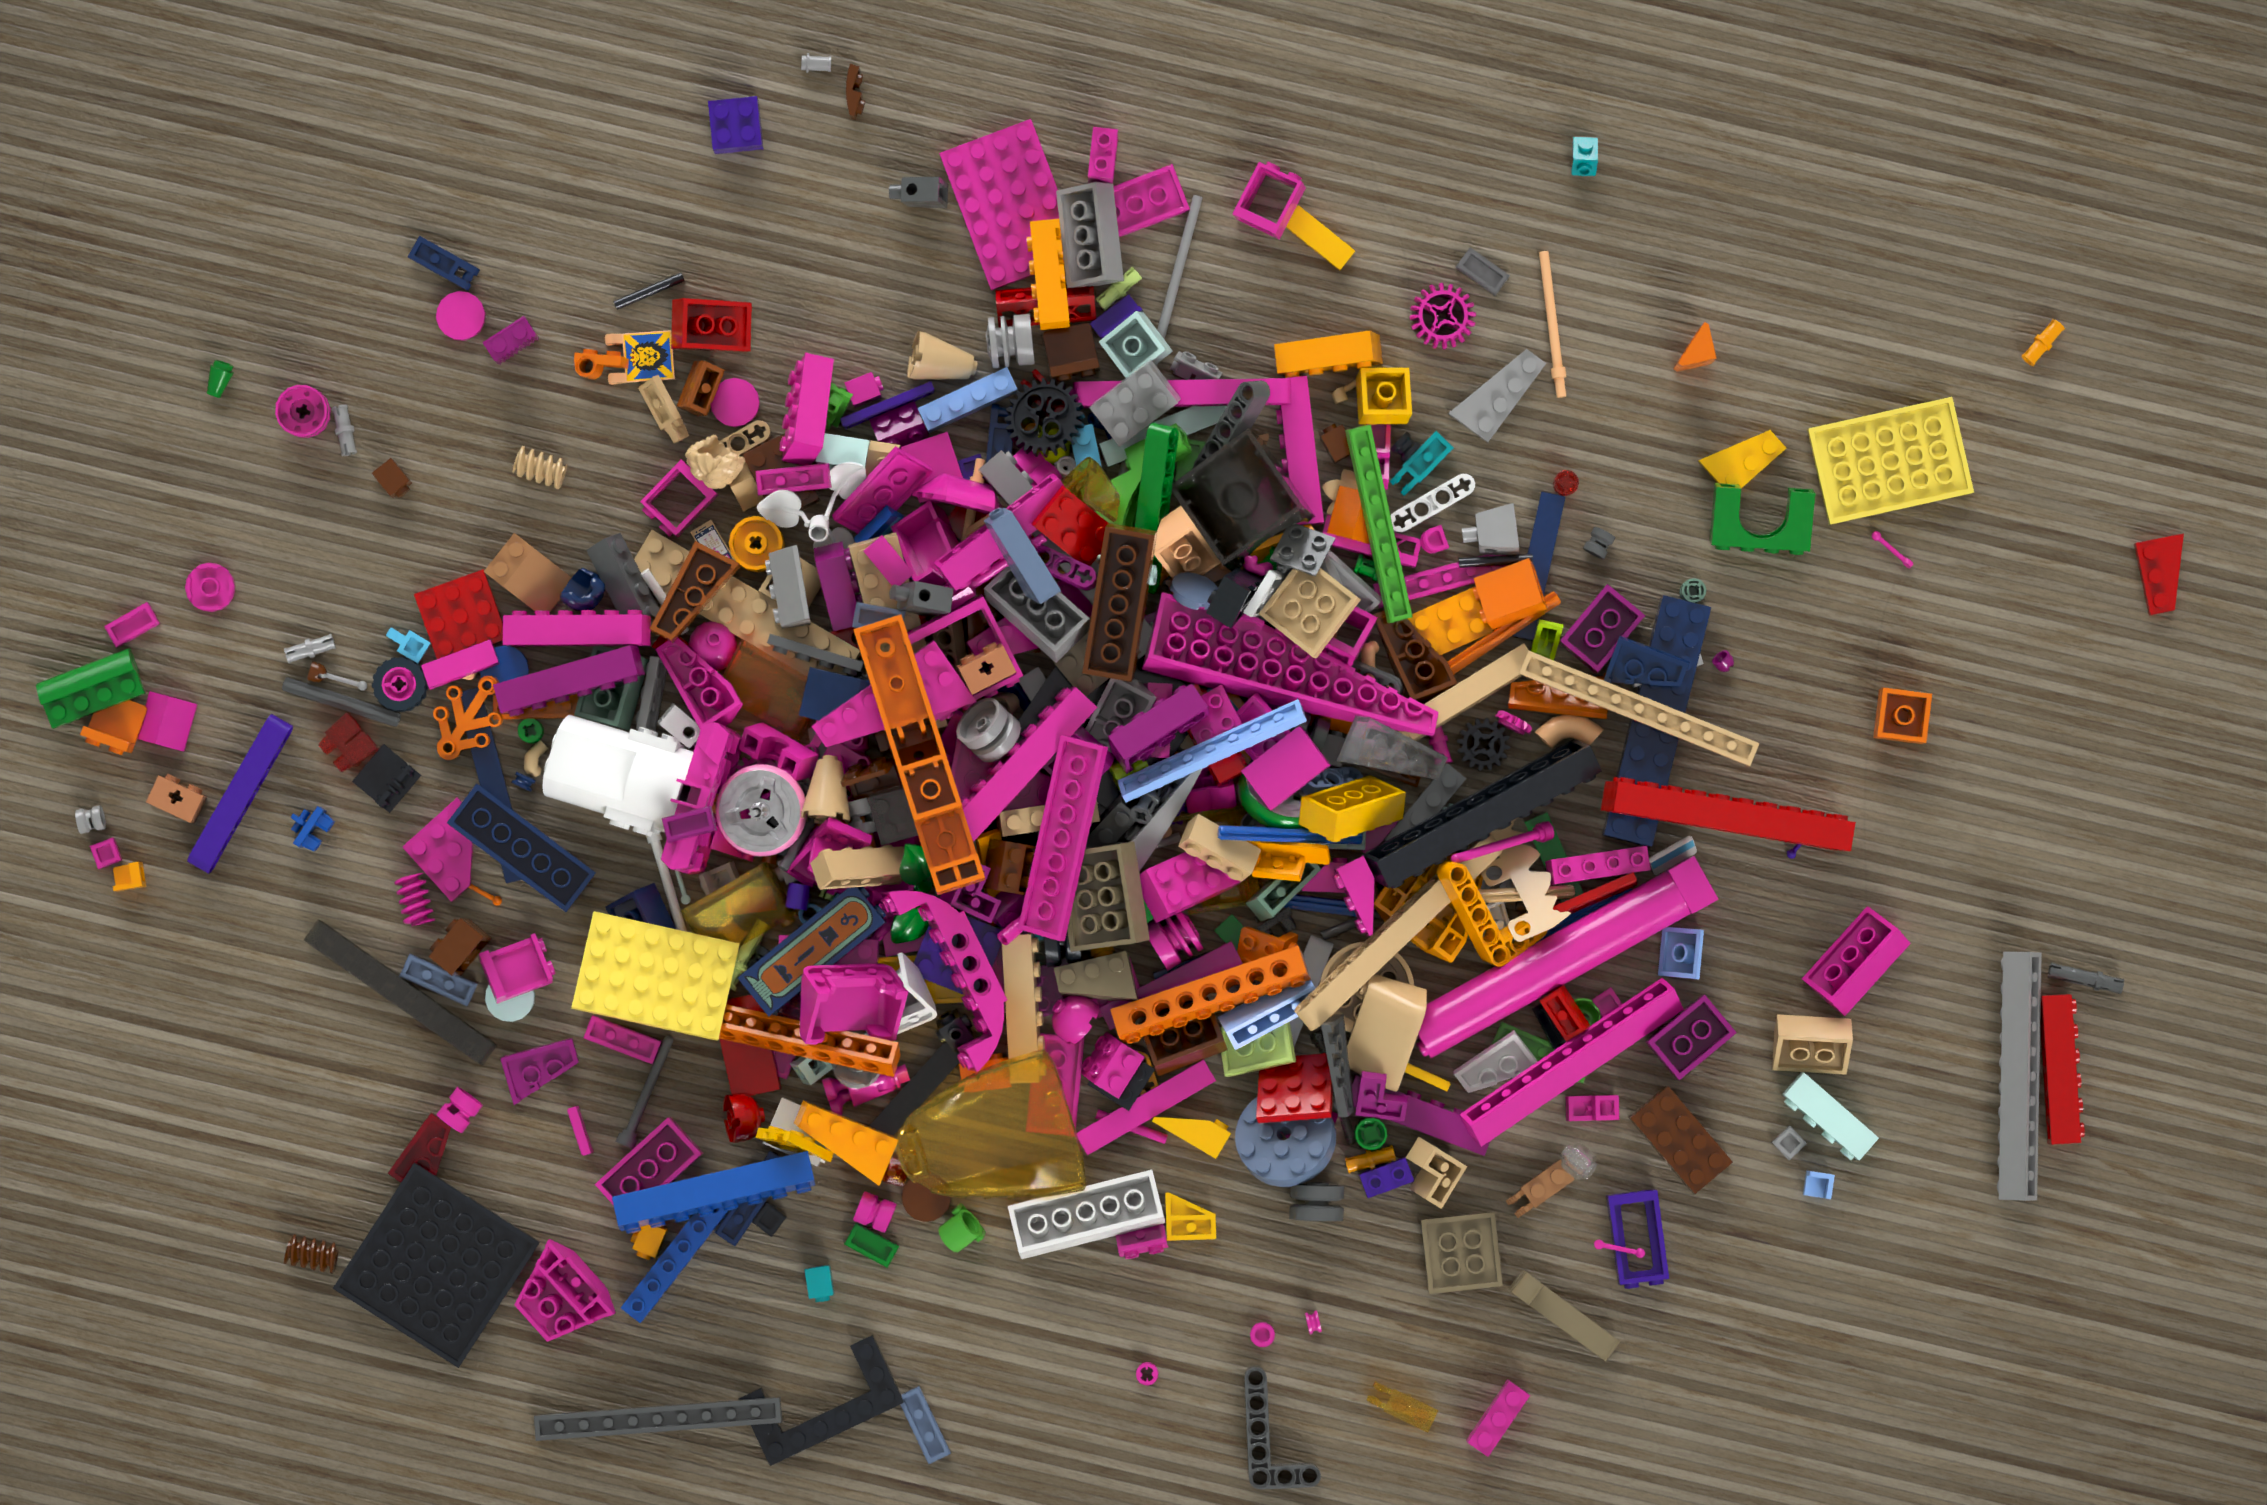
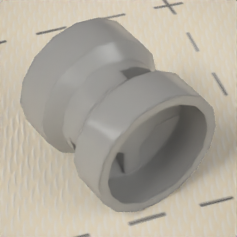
[75,805,106,834]

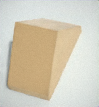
[729,461,764,512]

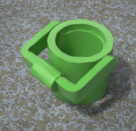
[939,1203,986,1252]

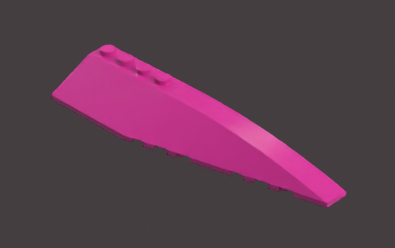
[1142,592,1439,736]

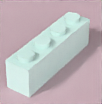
[1782,1072,1879,1160]

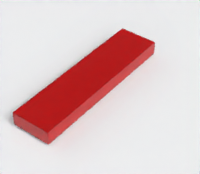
[1553,872,1637,914]

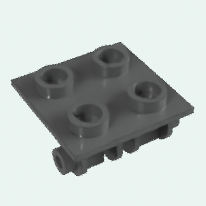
[1270,521,1335,577]

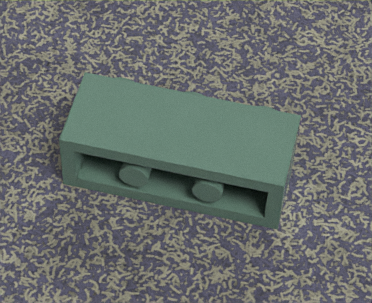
[1246,863,1321,922]

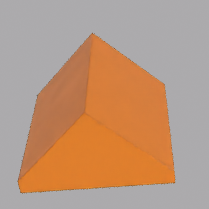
[1674,322,1716,372]
[1327,485,1370,544]

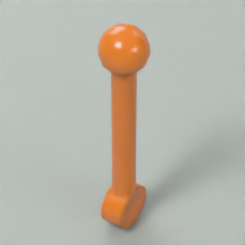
[468,884,502,906]

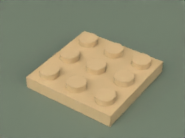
[1259,568,1361,659]

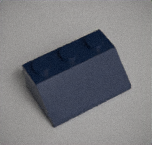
[605,883,676,929]

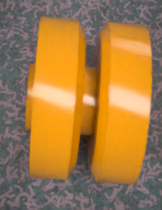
[729,516,785,573]

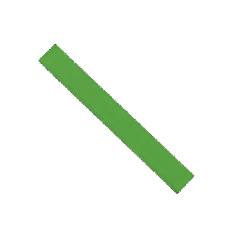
[1345,425,1413,623]

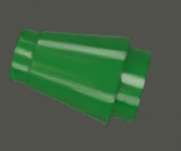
[207,360,234,398]

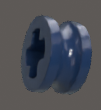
[511,772,536,792]

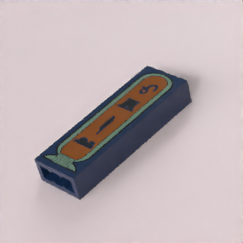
[738,887,886,1017]

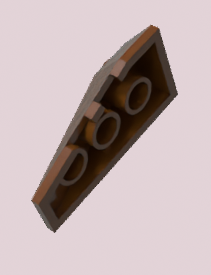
[1373,610,1457,704]

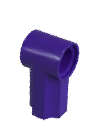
[785,883,812,910]

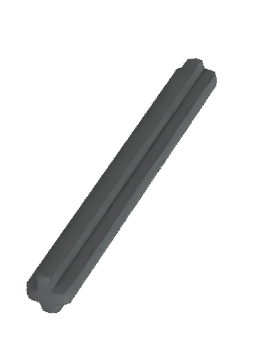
[282,677,401,727]

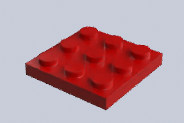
[414,569,503,659]
[1256,1053,1333,1123]

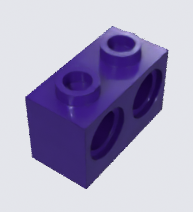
[1358,1157,1414,1198]

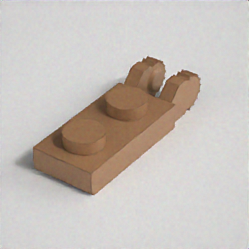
[1506,1159,1575,1218]

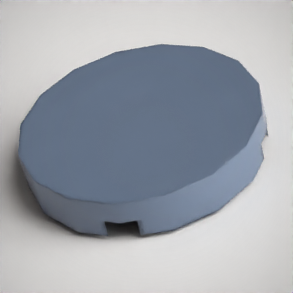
[1170,572,1218,610]

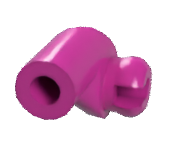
[1243,555,1273,576]

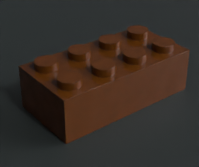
[1628,1086,1733,1194]

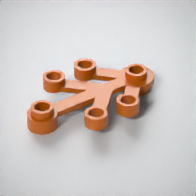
[433,676,503,760]

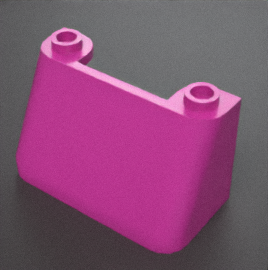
[800,964,909,1045]

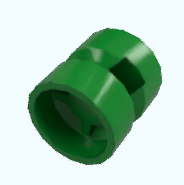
[1354,1117,1387,1150]

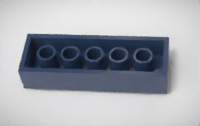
[447,784,596,912]

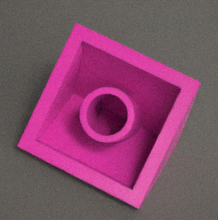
[137,691,198,752]

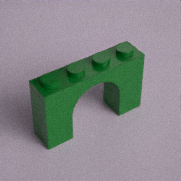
[1710,483,1815,555]

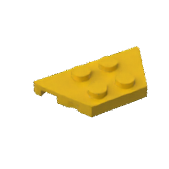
[756,1126,833,1162]

